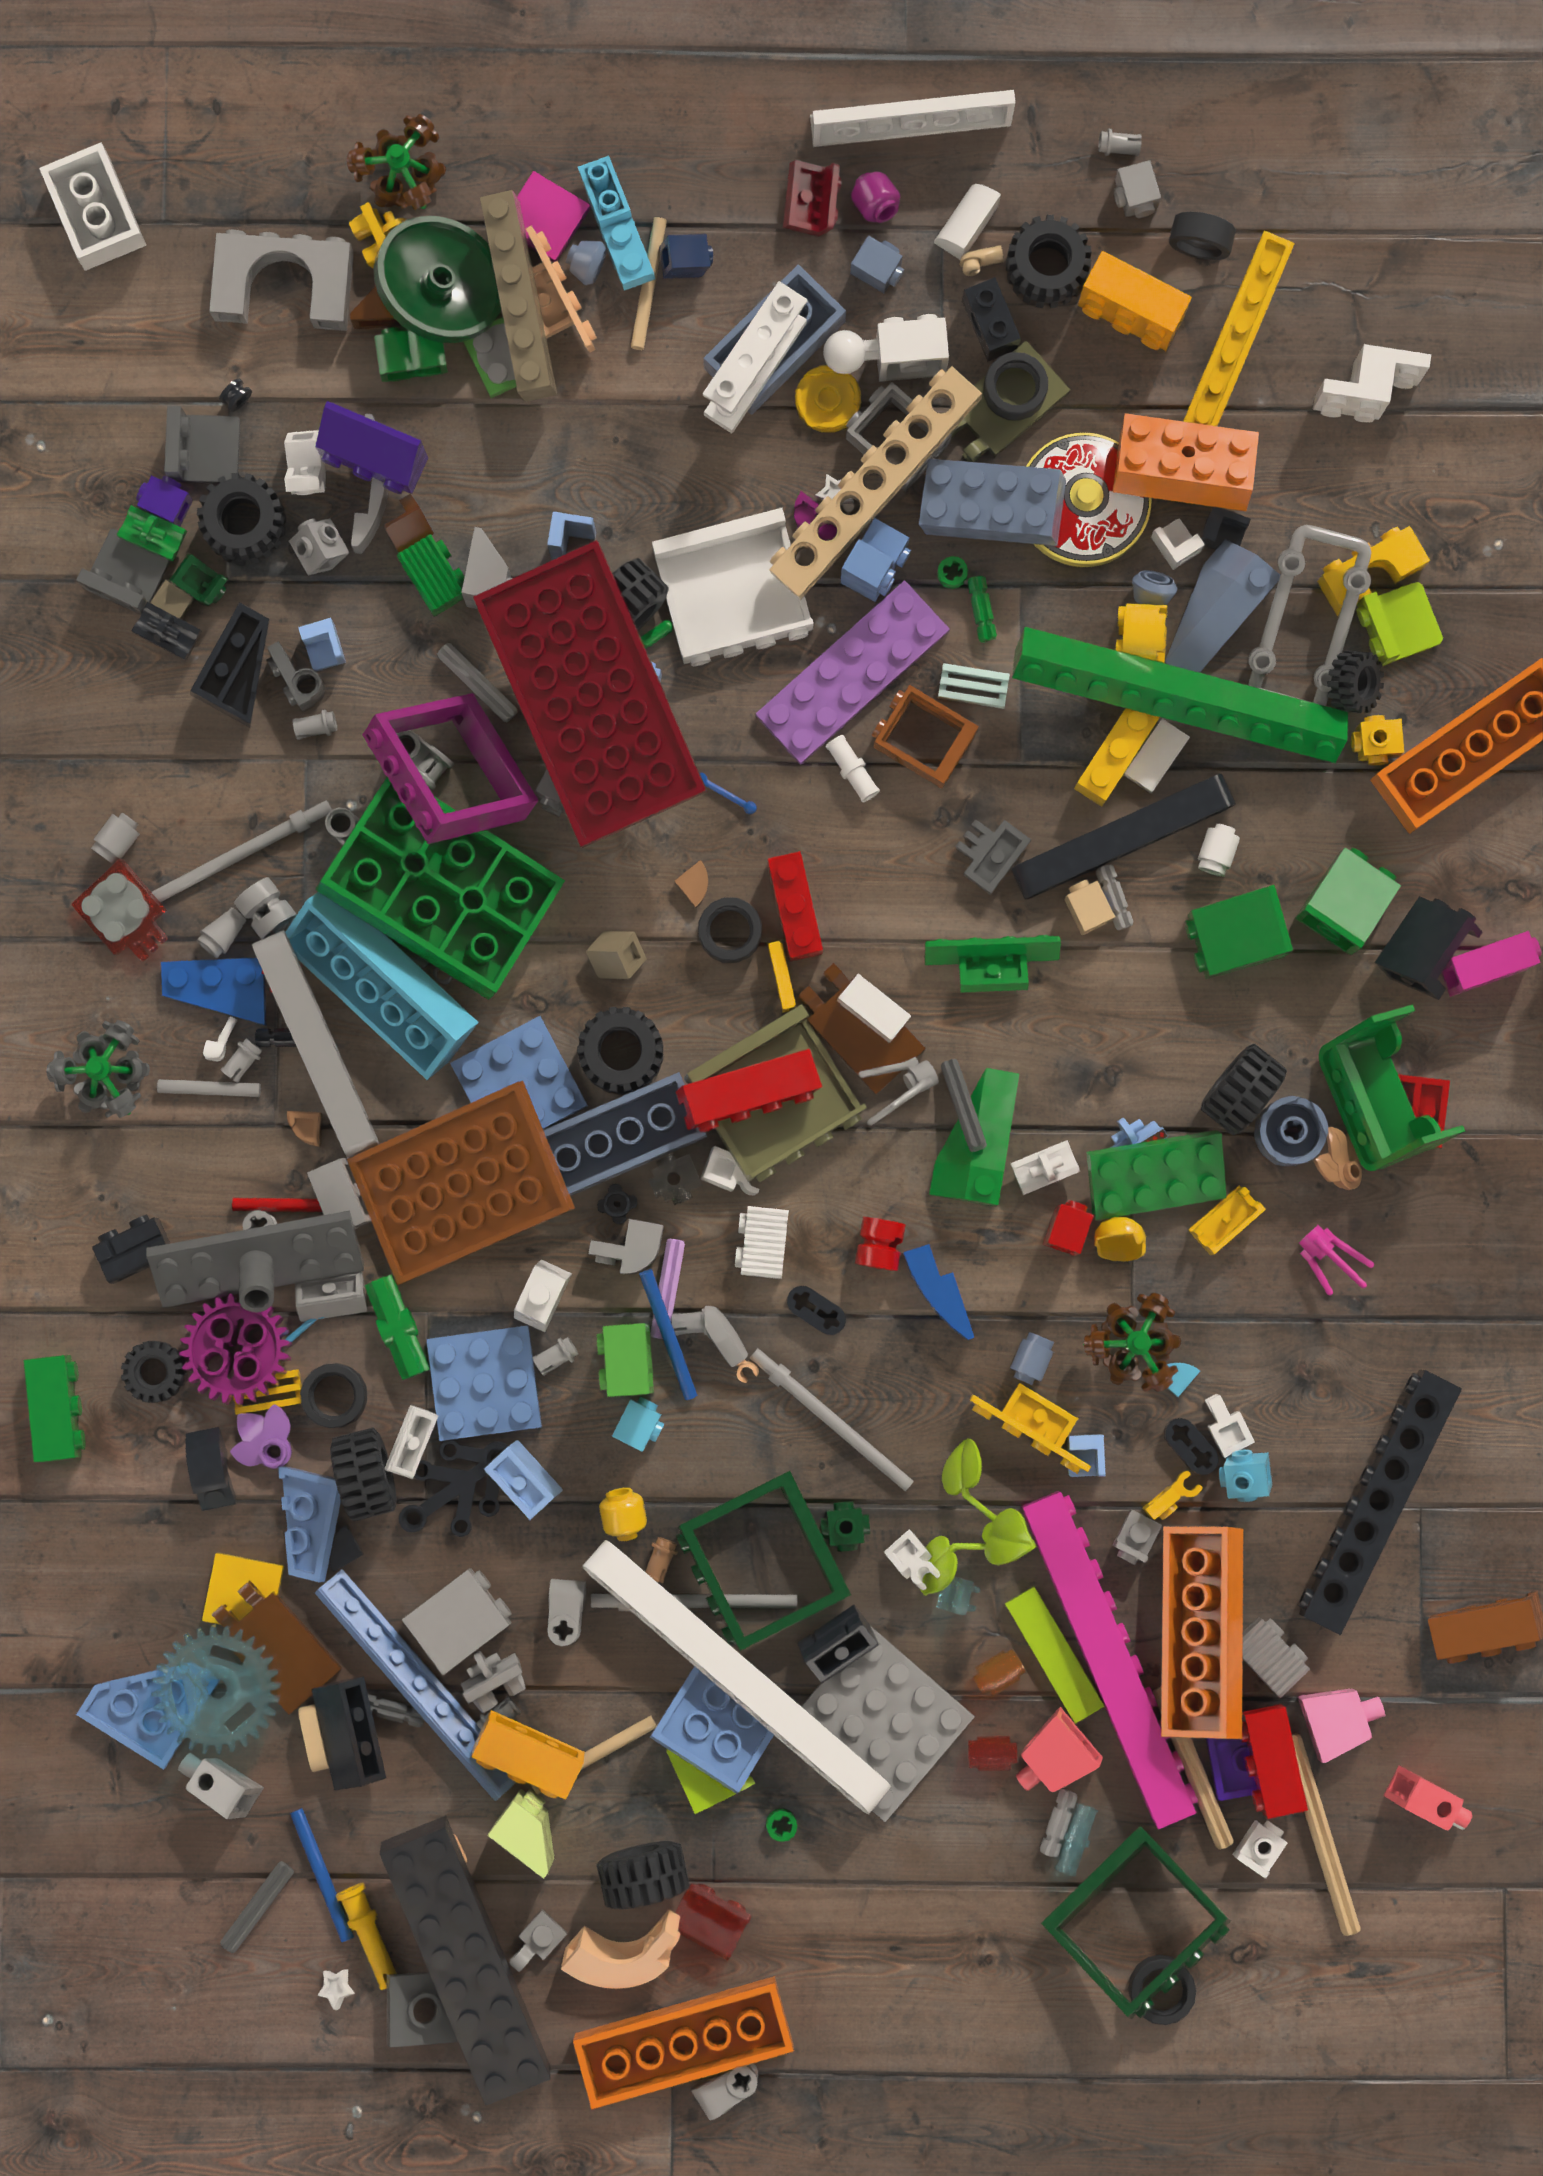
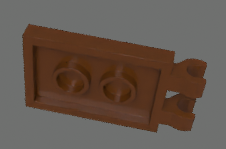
[798,963,926,1095]
[212,1580,342,1715]

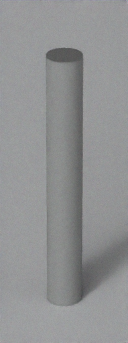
[157,1079,261,1097]

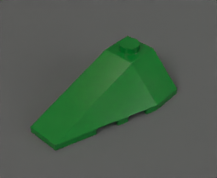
[929,1068,1019,1207]

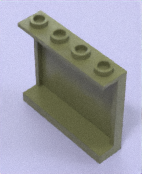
[684,1004,867,1183]

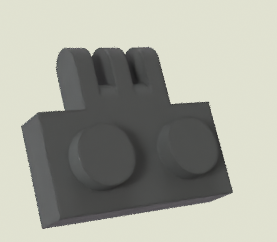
[955,820,1031,895]

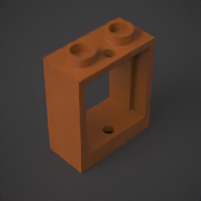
[872,685,979,789]

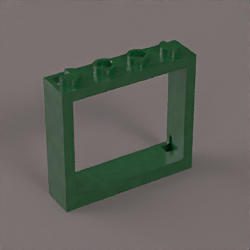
[675,1471,851,1651]
[1041,1826,1231,2019]

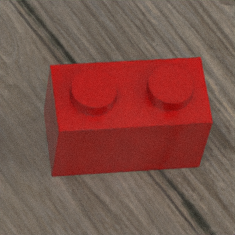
[1043,1200,1094,1256]

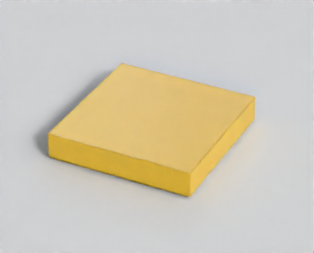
[202,1552,284,1624]

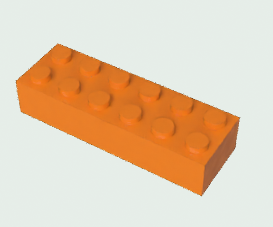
[1370,658,1543,834]
[1161,1527,1243,1739]
[573,1976,794,2109]

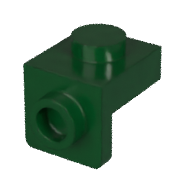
[169,553,227,606]

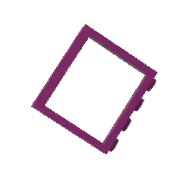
[362,693,539,844]

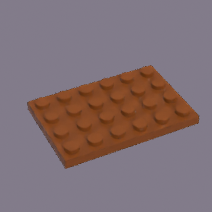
[347,1081,575,1285]

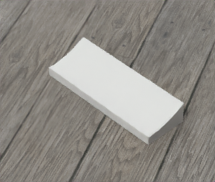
[810,90,1015,147]

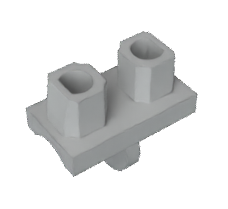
[461,1651,526,1713]

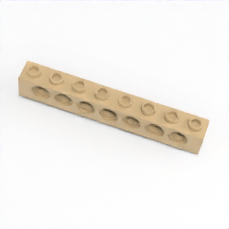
[769,366,982,600]

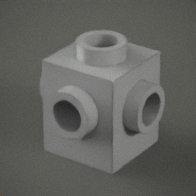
[289,518,350,576]

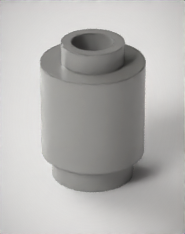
[91,813,140,864]

